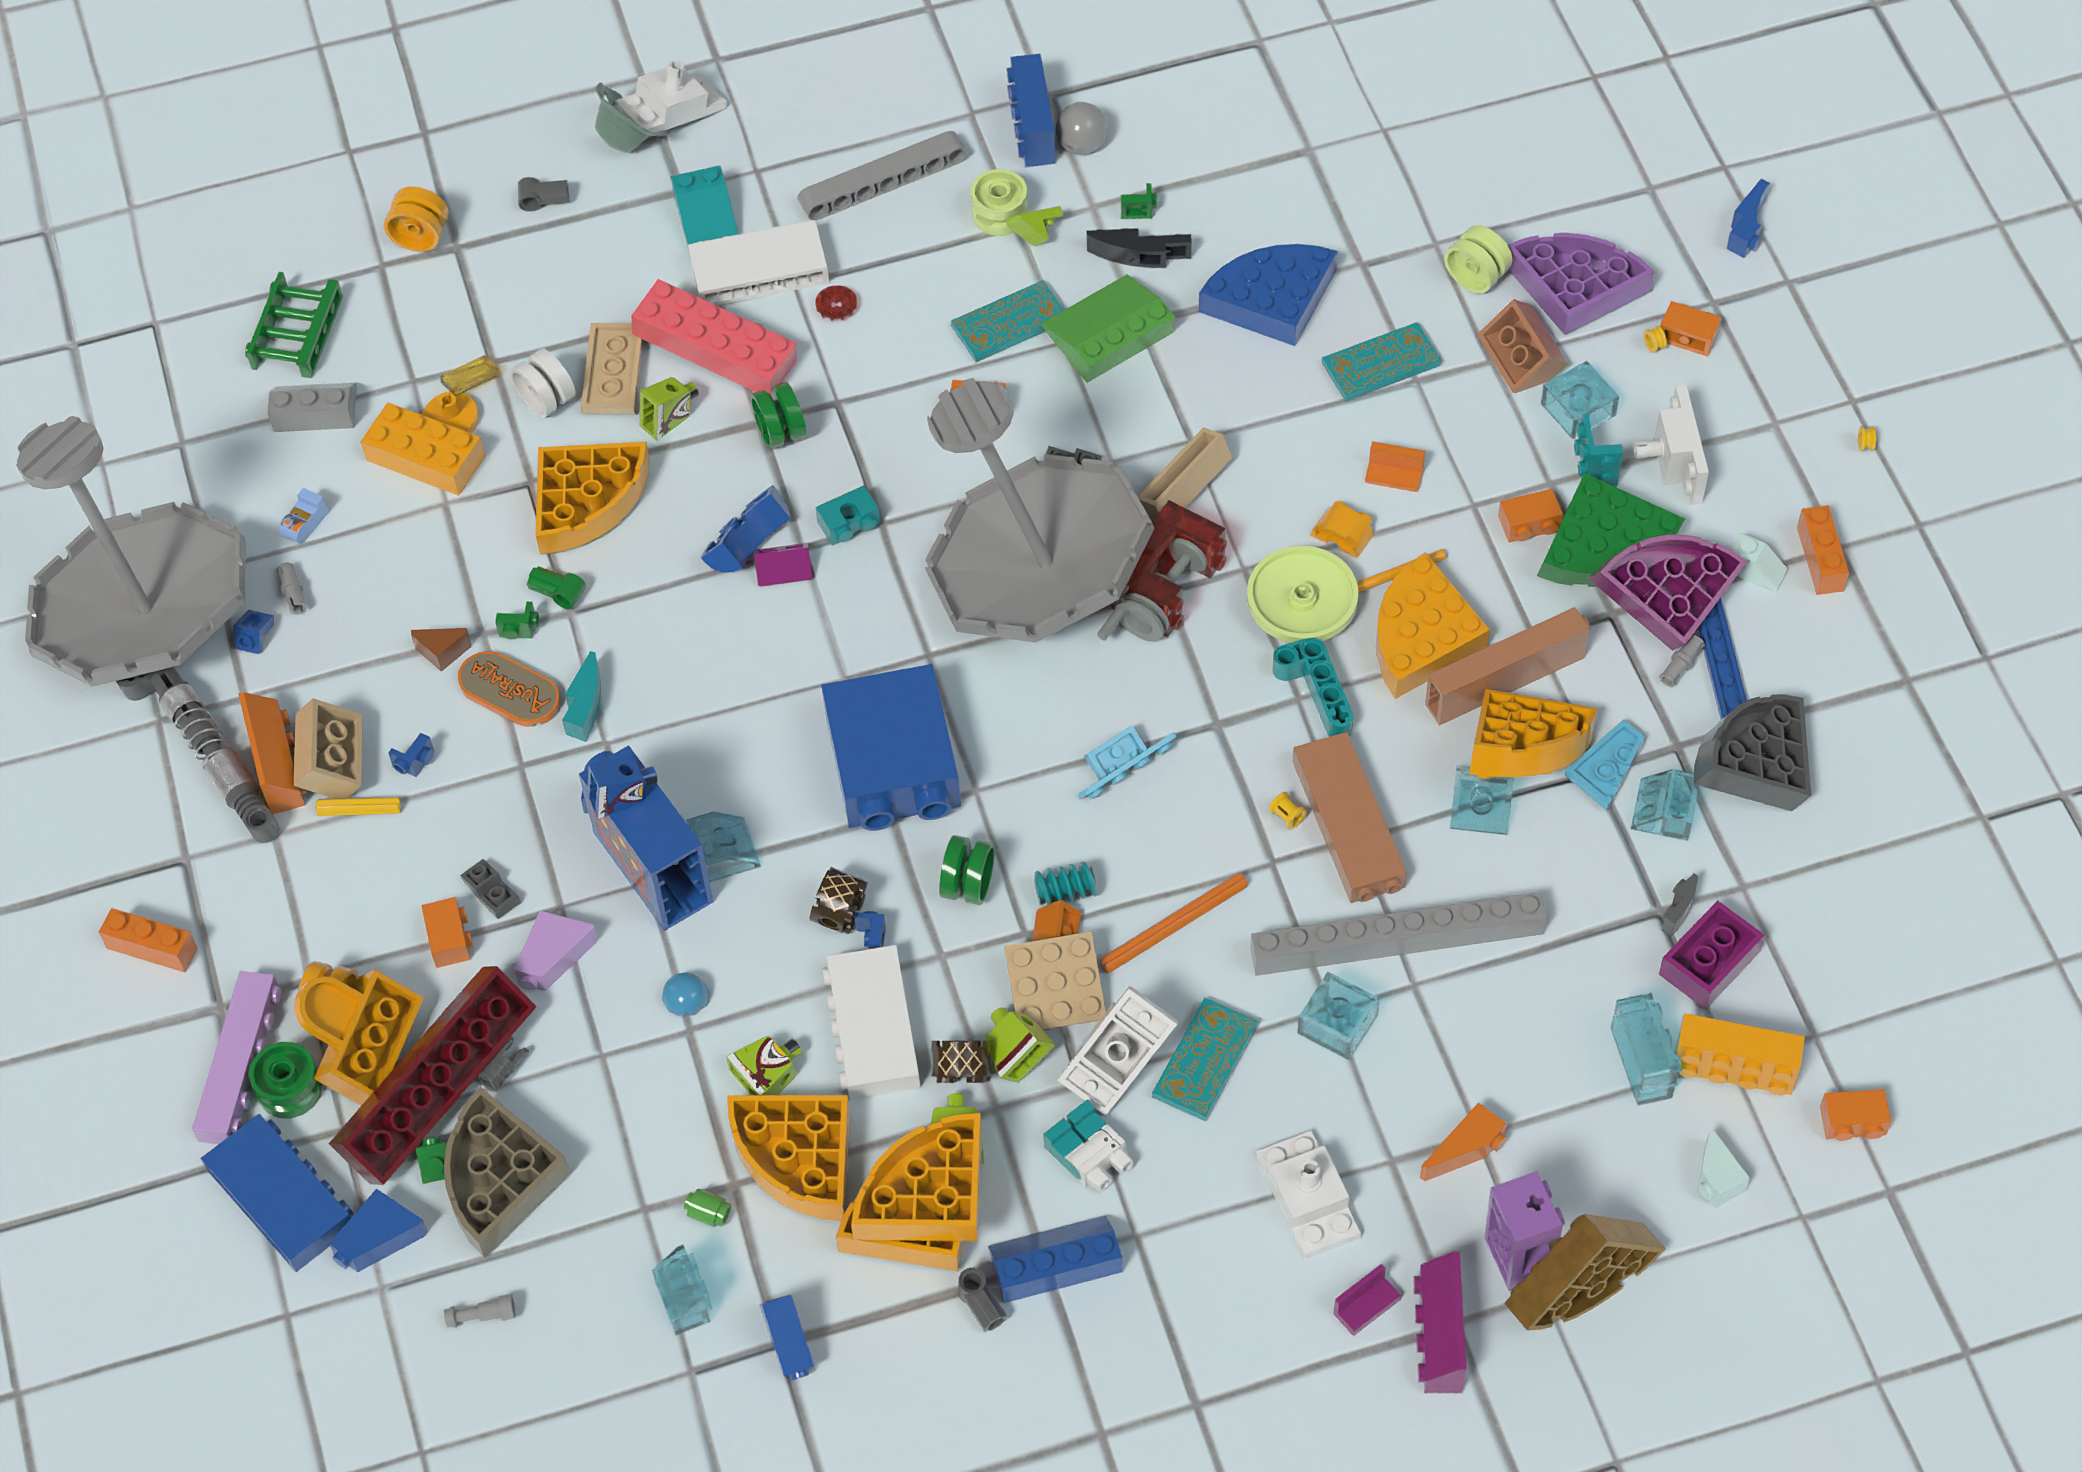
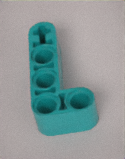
[1273,638,1353,737]

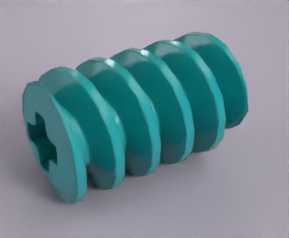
[1034,861,1097,905]

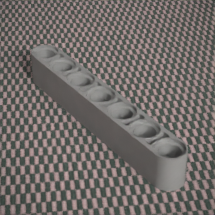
[797,131,968,221]

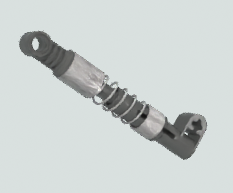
[116,667,279,843]

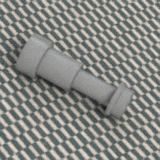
[444,1294,516,1328]

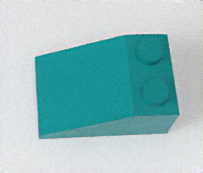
[670,165,738,246]

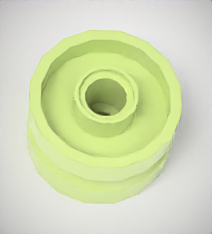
[971,169,1028,236]
[1444,225,1513,293]

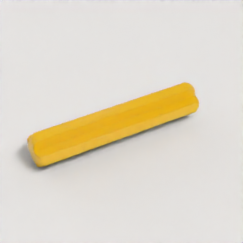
[316,797,401,816]

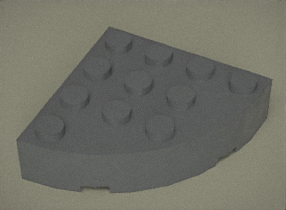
[1694,694,1811,811]

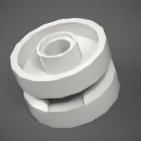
[509,349,576,418]

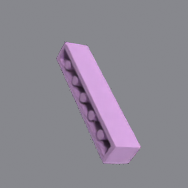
[192,971,282,1144]

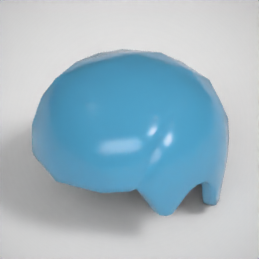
[662,972,709,1016]

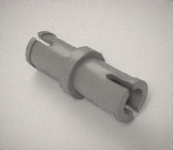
[276,562,307,614]
[1659,635,1705,687]

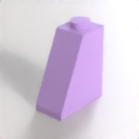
[514,910,598,991]

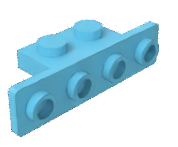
[1077,725,1177,800]

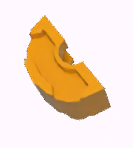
[1310,501,1374,559]

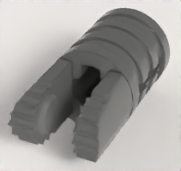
[476,1036,529,1092]

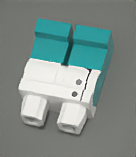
[1043,1100,1133,1192]

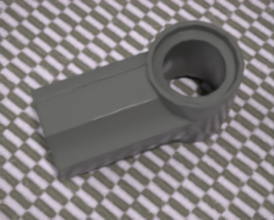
[518,177,569,212]
[958,1267,1007,1332]

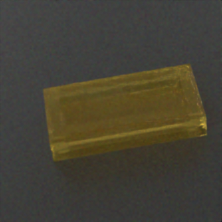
[440,355,500,396]

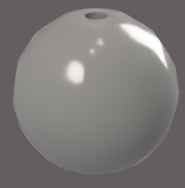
[1055,102,1108,155]

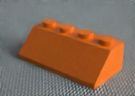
[238,692,307,814]

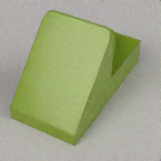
[1006,206,1063,246]

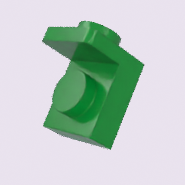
[1121,183,1157,219]

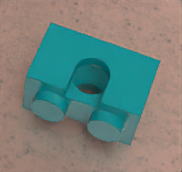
[815,485,880,546]

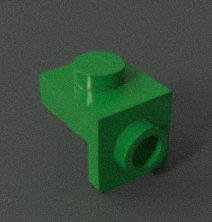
[495,601,539,639]
[415,1136,447,1184]

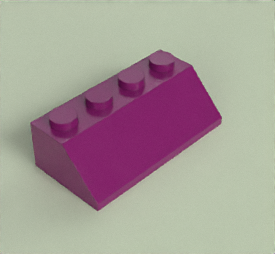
[1413,1252,1467,1393]

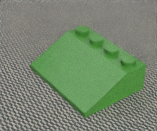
[1041,274,1175,383]

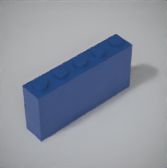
[201,1114,353,1272]

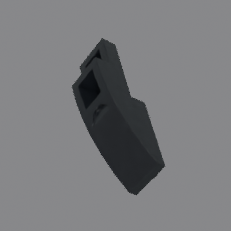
[1086,228,1192,268]

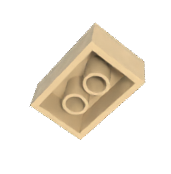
[294,698,363,799]

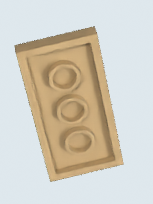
[581,323,643,414]

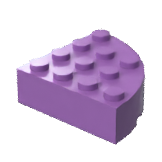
[1507,233,1655,335]

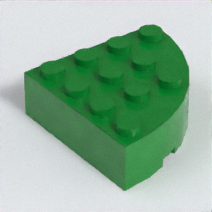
[1537,473,1685,587]

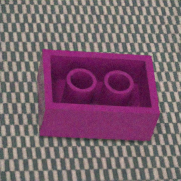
[1659,900,1765,1010]

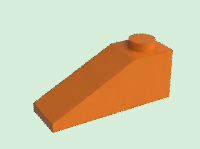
[1420,1102,1507,1181]

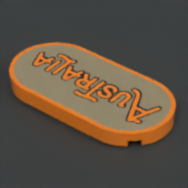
[458,651,560,727]

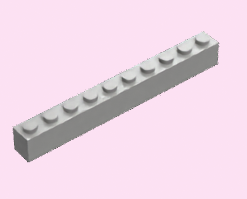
[1250,892,1547,976]

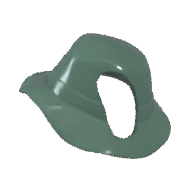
[595,82,670,153]

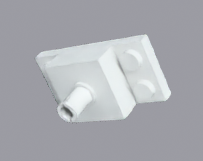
[614,60,727,133]
[1633,385,1709,505]
[1057,985,1178,1116]
[1255,1131,1361,1260]

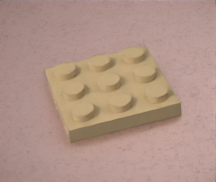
[1004,931,1106,1030]

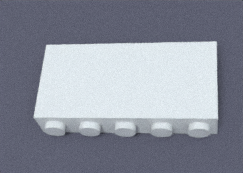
[688,220,829,306]
[822,945,920,1100]

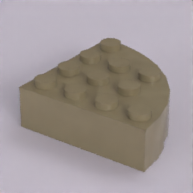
[444,1087,570,1258]

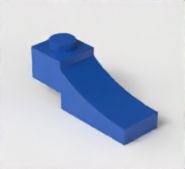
[1727,178,1770,258]

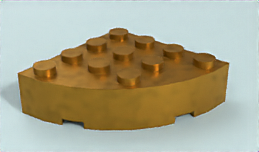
[1504,1214,1666,1330]

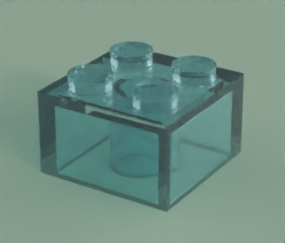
[1541,361,1619,439]
[1297,972,1380,1060]

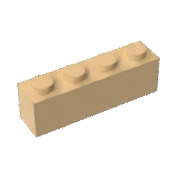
[1137,427,1233,529]

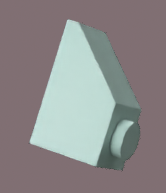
[1731,533,1788,592]
[1698,1130,1750,1208]

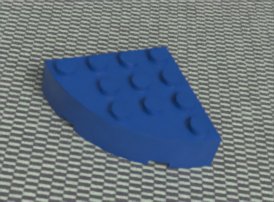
[1199,244,1338,346]

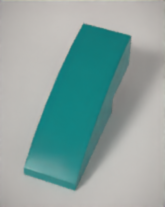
[562,651,601,742]

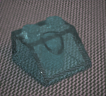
[1450,765,1514,835]
[686,811,761,882]

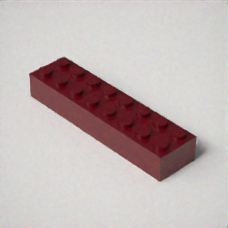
[328,966,537,1185]

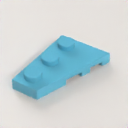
[1565,719,1645,811]

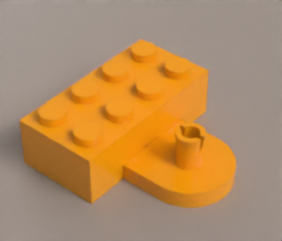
[360,391,485,496]
[294,969,424,1106]

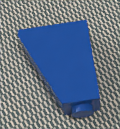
[329,1188,428,1272]
[759,1295,814,1380]

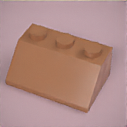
[1477,299,1568,393]

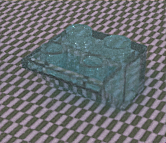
[1631,769,1699,841]
[652,1245,713,1336]

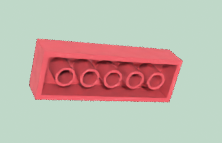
[631,279,797,397]

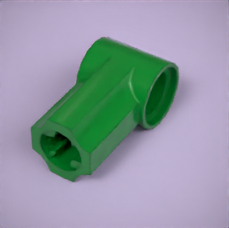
[527,566,586,610]

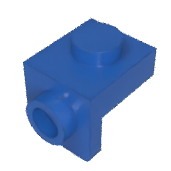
[388,733,435,777]

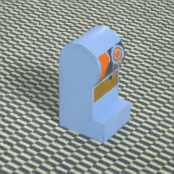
[279,488,329,544]

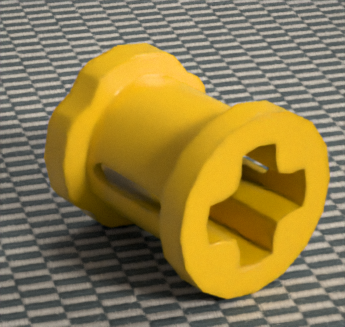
[1269,792,1307,830]

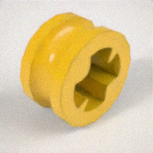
[1643,326,1667,353]
[1858,426,1876,451]

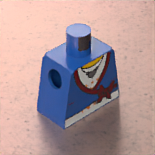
[587,757,658,819]

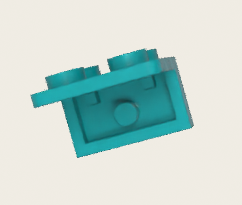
[1574,414,1623,486]

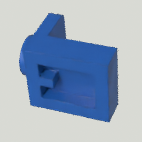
[234,609,274,654]
[855,911,886,949]

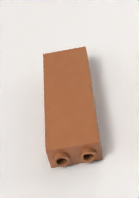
[1425,607,1590,725]
[1292,732,1407,903]

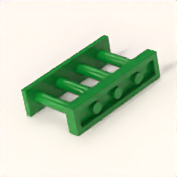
[245,272,343,378]

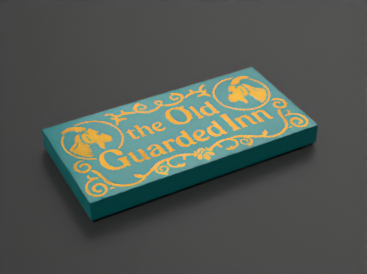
[951,280,1064,362]
[1322,322,1441,401]
[1152,997,1258,1121]

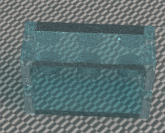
[1610,993,1682,1106]

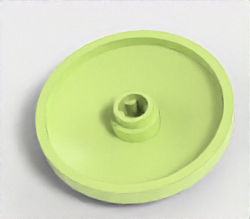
[1247,546,1358,643]

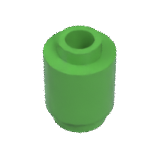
[684,1188,731,1227]

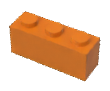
[1797,505,1849,595]
[99,908,198,972]

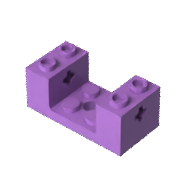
[1484,1171,1565,1291]

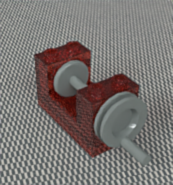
[1097,500,1227,642]

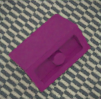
[754,543,812,587]
[1333,1264,1401,1336]

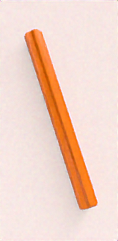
[1100,873,1247,973]

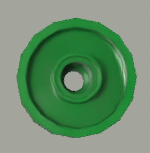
[750,382,807,450]
[939,835,995,905]
[249,1042,323,1119]

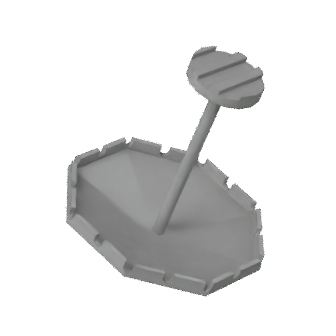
[924,378,1155,643]
[16,416,246,687]

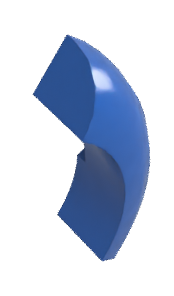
[701,485,791,573]

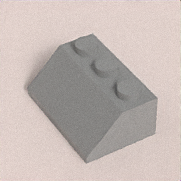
[268,382,356,432]

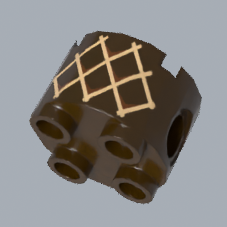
[809,867,868,935]
[932,1040,991,1083]

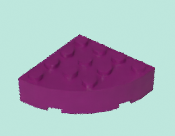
[1588,535,1748,651]

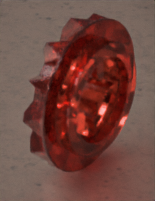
[815,285,857,322]

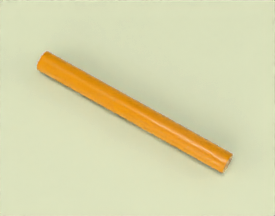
[1357,549,1446,593]

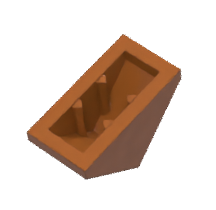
[411,628,471,672]

